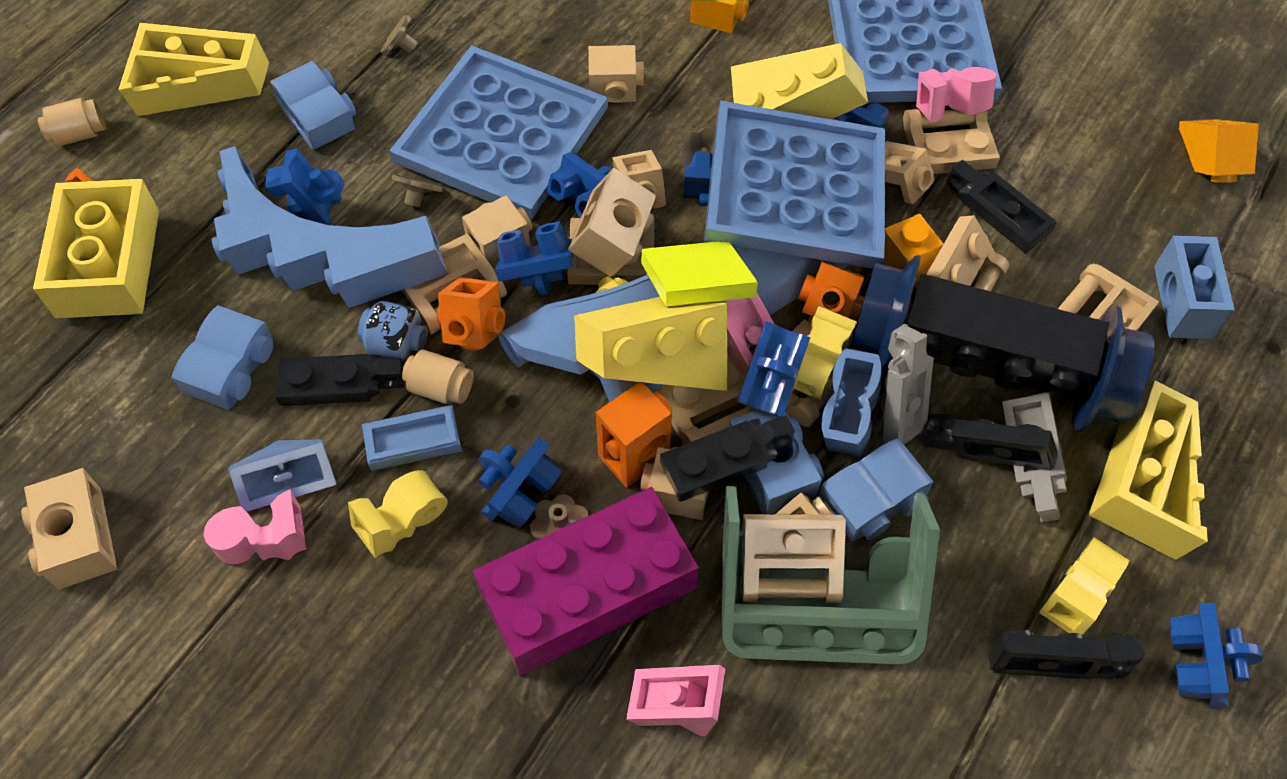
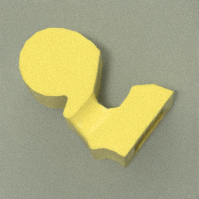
[793,306,857,400]
[348,470,448,558]
[1039,537,1129,635]

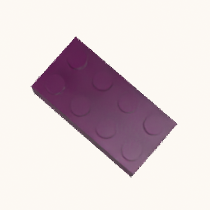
[473,486,699,676]

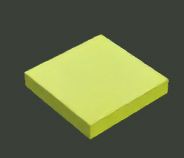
[641,241,758,307]

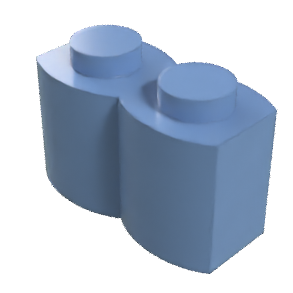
[270,61,356,150]
[171,305,273,410]
[822,348,882,457]
[818,438,934,542]

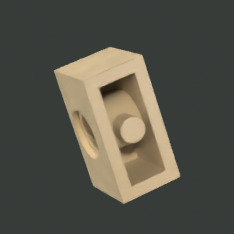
[568,168,656,277]
[21,468,118,590]

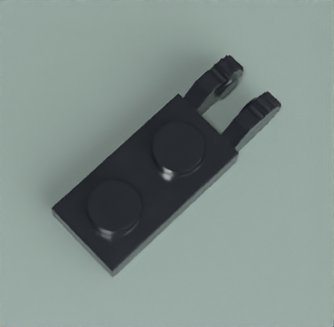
[989,629,1145,680]

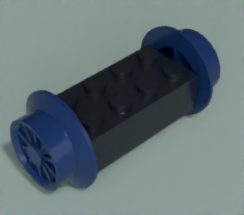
[851,254,1154,432]

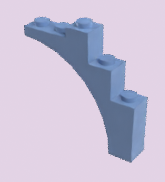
[212,146,448,308]

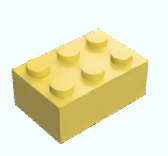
[33,179,159,318]

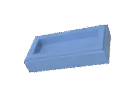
[362,405,462,471]

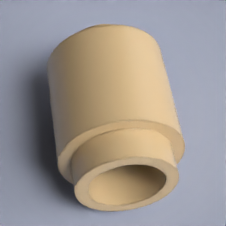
[38,97,106,147]
[402,349,474,405]

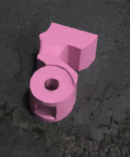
[916,67,997,122]
[204,489,306,565]

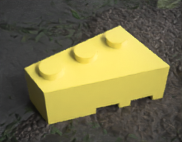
[119,23,269,116]
[731,43,868,119]
[574,297,727,391]
[1089,380,1208,560]

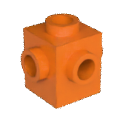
[798,260,865,324]
[437,277,505,351]

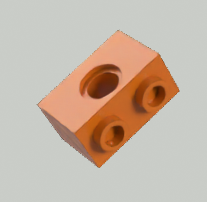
[595,382,672,488]

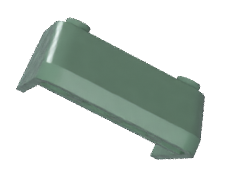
[722,486,940,664]

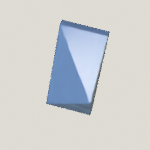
[228,439,336,512]

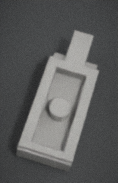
[883,324,934,445]
[1002,393,1068,523]

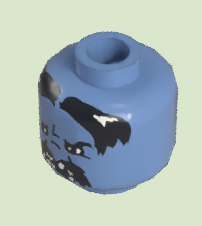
[357,301,428,363]

